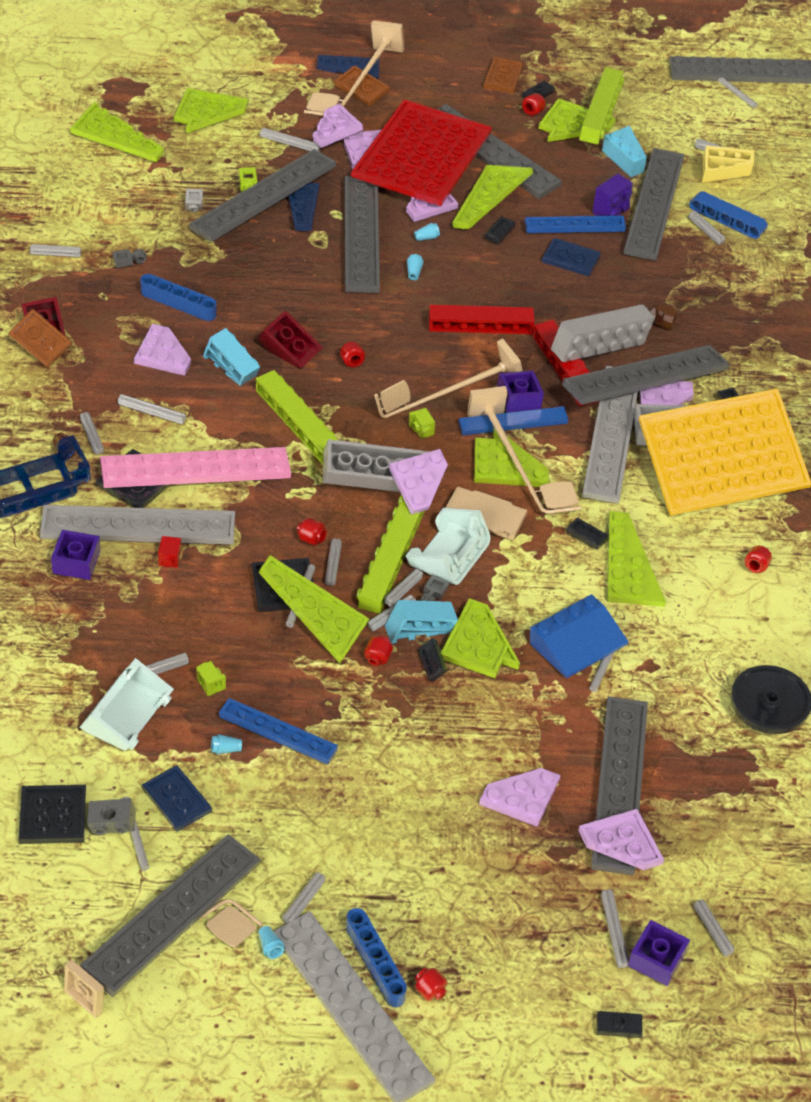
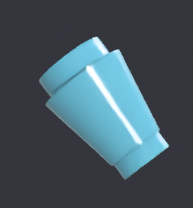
[414,223,440,241]
[407,254,424,280]
[211,734,242,755]
[258,926,284,959]

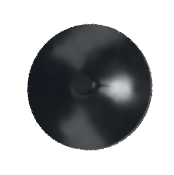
[731,665,811,734]

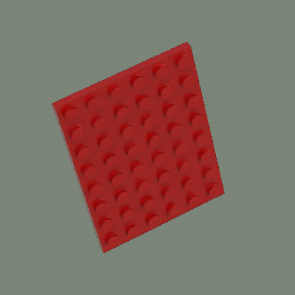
[351,99,492,206]

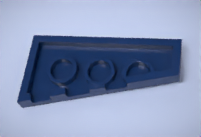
[317,55,380,80]
[289,183,320,231]

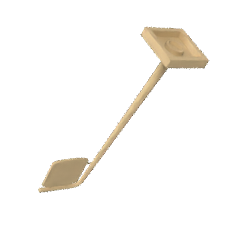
[304,21,405,116]
[374,339,522,418]
[467,386,581,514]
[64,899,263,1018]

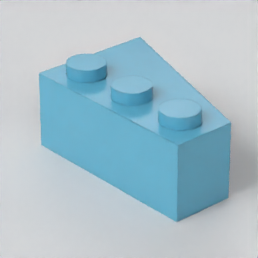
[602,126,647,177]
[203,328,260,386]
[385,600,458,644]

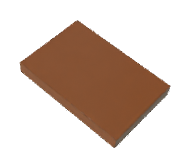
[483,57,524,94]
[334,65,390,107]
[8,309,72,368]

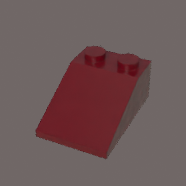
[21,297,66,336]
[257,310,323,369]

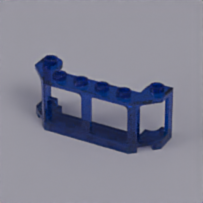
[0,435,91,518]

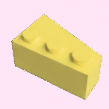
[702,146,754,183]

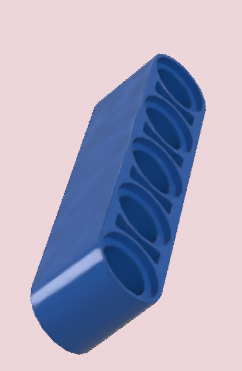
[689,191,768,239]
[140,274,217,321]
[346,908,407,1007]

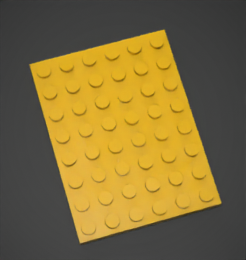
[638,389,811,516]

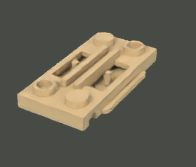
[446,486,527,540]

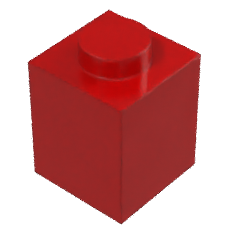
[158,536,182,568]

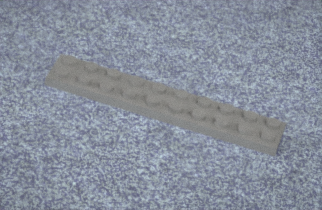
[582,366,638,504]
[40,505,235,545]
[274,911,435,1102]

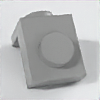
[185,189,203,212]

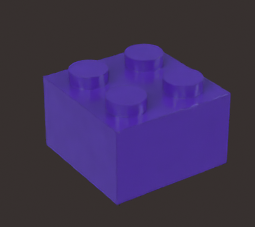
[593,174,633,216]
[497,371,544,413]
[51,530,101,580]
[628,920,690,986]

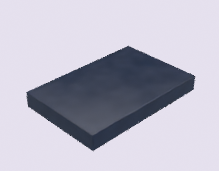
[542,238,601,277]
[142,765,212,832]

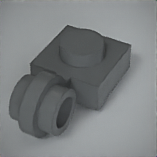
[112,249,147,268]
[421,575,450,601]

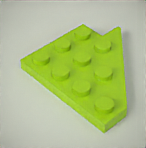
[174,88,249,133]
[539,98,616,142]
[474,428,549,487]
[441,598,520,678]

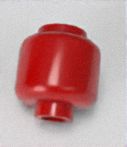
[522,93,545,116]
[340,342,365,368]
[297,518,327,546]
[745,545,772,574]
[364,635,393,666]
[414,967,448,1001]

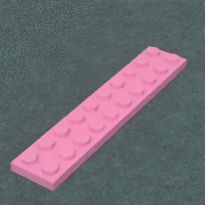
[100,447,291,488]

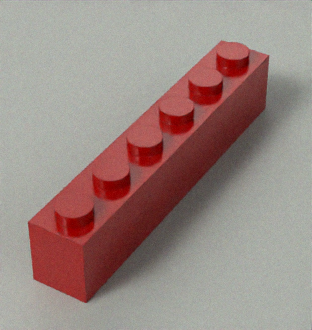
[428,305,535,335]
[533,320,598,407]

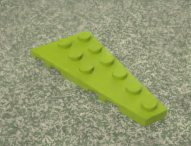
[70,101,164,162]
[452,165,533,229]
[607,511,666,607]
[259,555,369,663]

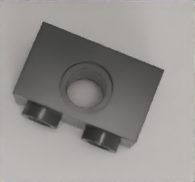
[87,798,136,835]

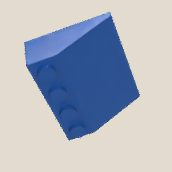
[530,594,628,678]

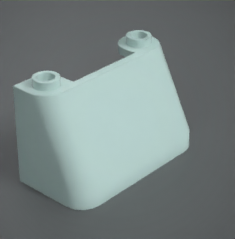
[406,508,490,585]
[80,658,174,751]

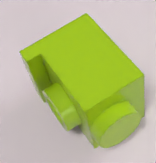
[239,167,257,191]
[409,408,435,439]
[197,661,226,696]

